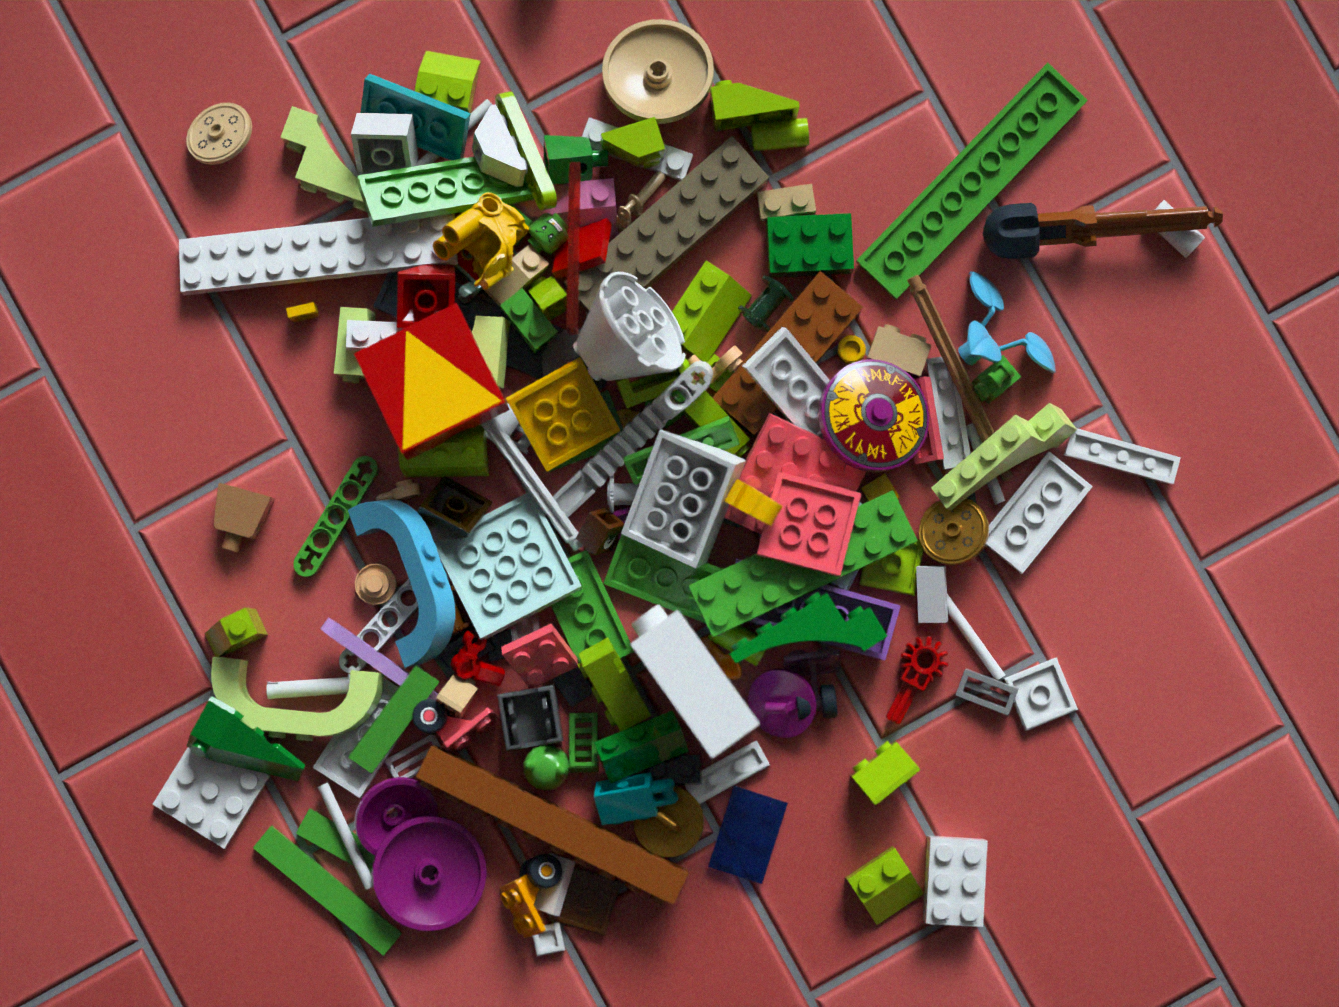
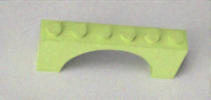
[334,307,510,388]

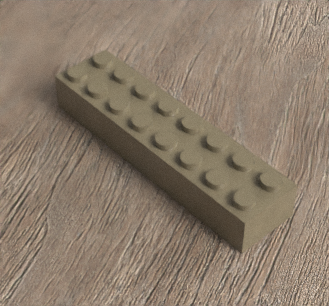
[564,136,769,313]

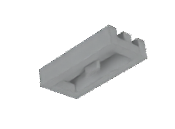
[956,668,1019,716]

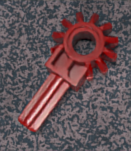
[886,636,948,724]

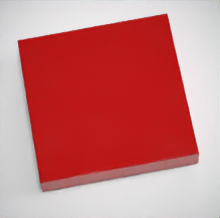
[552,218,612,279]

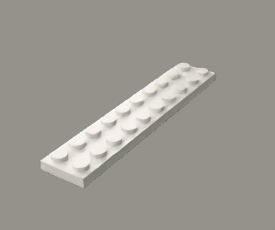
[179,213,458,296]

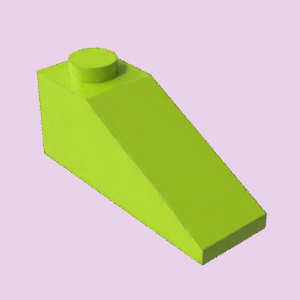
[528,276,570,321]

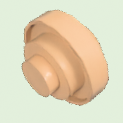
[355,563,397,605]

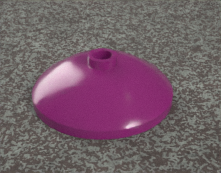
[355,777,438,855]

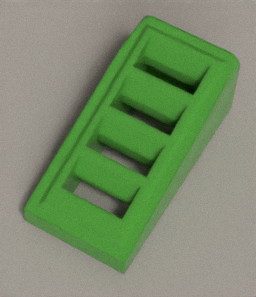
[569,712,599,773]

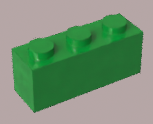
[594,710,689,783]

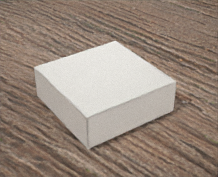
[533,922,565,956]

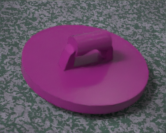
[748,669,816,738]

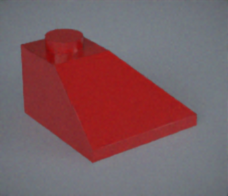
[397,265,455,328]

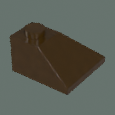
[417,477,493,543]

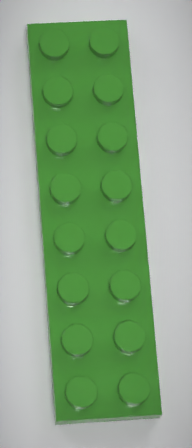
[688,490,918,638]

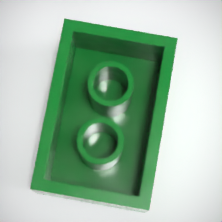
[766,213,854,278]

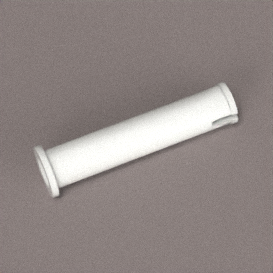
[267,674,350,700]

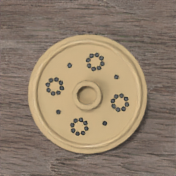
[186,103,252,165]

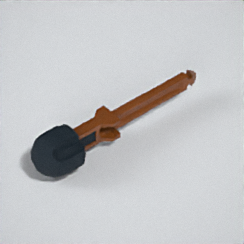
[983,203,1223,259]

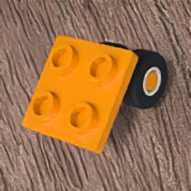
[499,854,562,938]

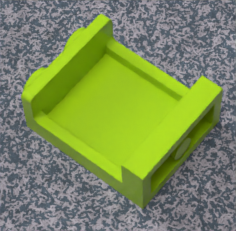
[615,359,689,408]

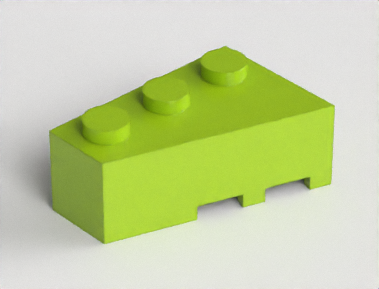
[577,637,651,731]

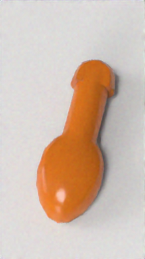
[700,636,742,680]

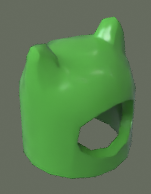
[523,744,570,790]

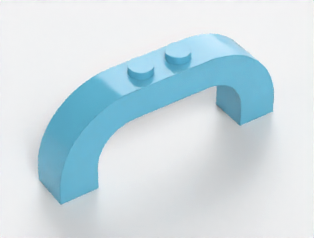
[348,499,455,668]

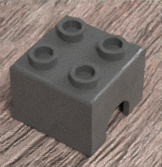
[497,685,564,751]

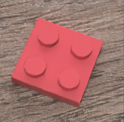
[501,624,579,689]

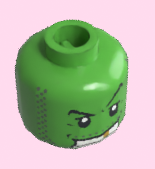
[528,213,570,254]

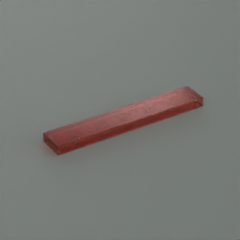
[566,162,582,335]

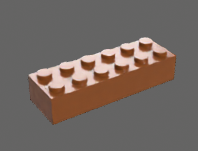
[712,271,863,438]

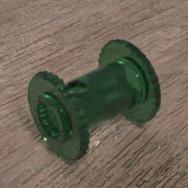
[738,276,794,332]

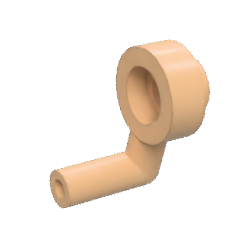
[688,345,743,384]
[376,479,421,501]

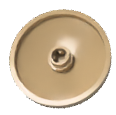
[602,19,714,124]

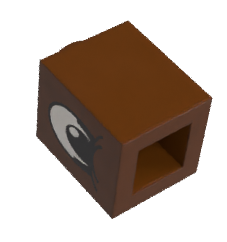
[576,508,625,555]

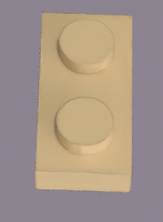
[757,184,816,221]

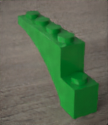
[729,592,888,664]

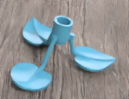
[958,271,1056,374]

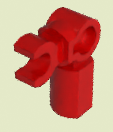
[451,631,505,686]

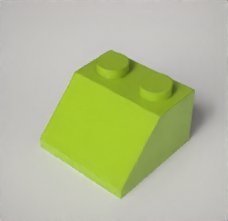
[415,51,481,113]
[601,117,665,169]
[850,741,920,805]
[845,846,924,925]

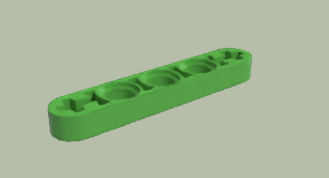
[293,456,379,577]

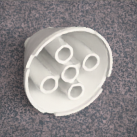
[573,272,686,381]

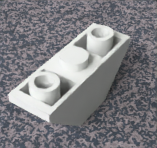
[472,105,528,187]

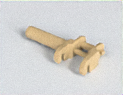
[616,171,666,232]

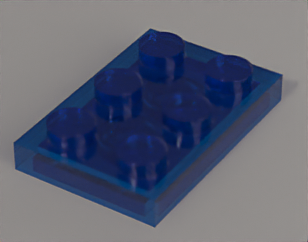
[708,785,788,884]

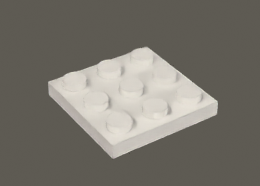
[153,748,271,849]

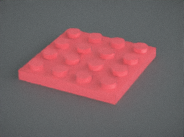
[724,413,866,535]

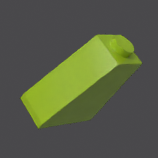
[683,390,750,457]
[205,607,268,657]

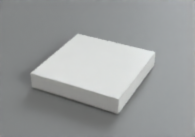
[1003,657,1078,731]

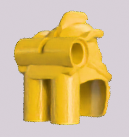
[433,193,529,290]

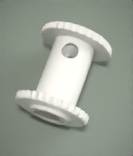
[607,475,639,514]

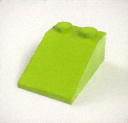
[710,80,799,132]

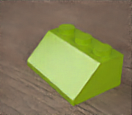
[672,260,752,363]
[398,425,489,477]

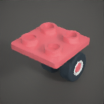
[412,699,497,751]

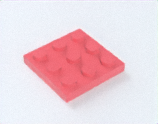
[756,472,861,577]

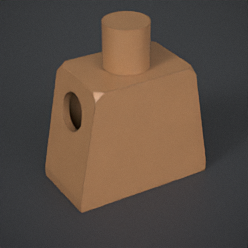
[214,483,275,552]

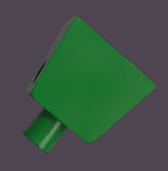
[543,135,608,184]

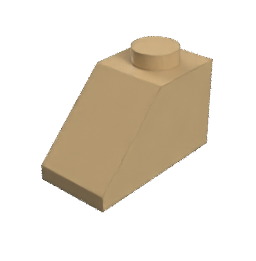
[483,244,549,307]
[436,674,478,719]

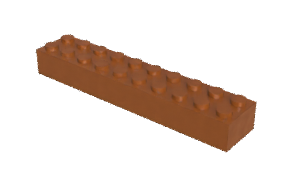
[416,745,689,906]

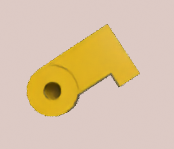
[724,479,783,526]

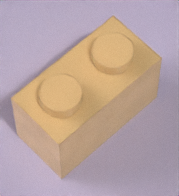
[866,324,931,379]

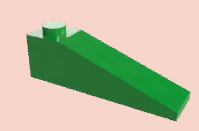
[186,696,306,781]

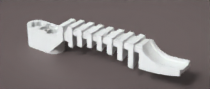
[552,361,713,518]

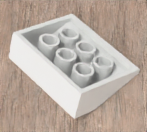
[621,430,746,568]

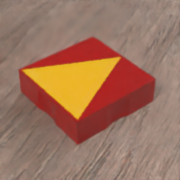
[354,303,510,460]

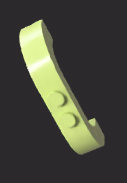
[211,657,385,741]

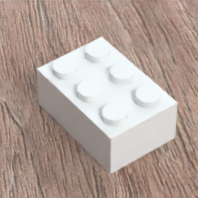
[923,836,987,927]

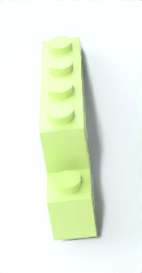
[281,106,367,212]
[931,403,1077,510]

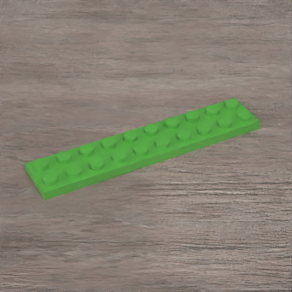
[856,62,1088,300]

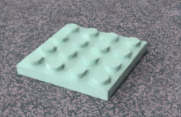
[434,492,583,640]

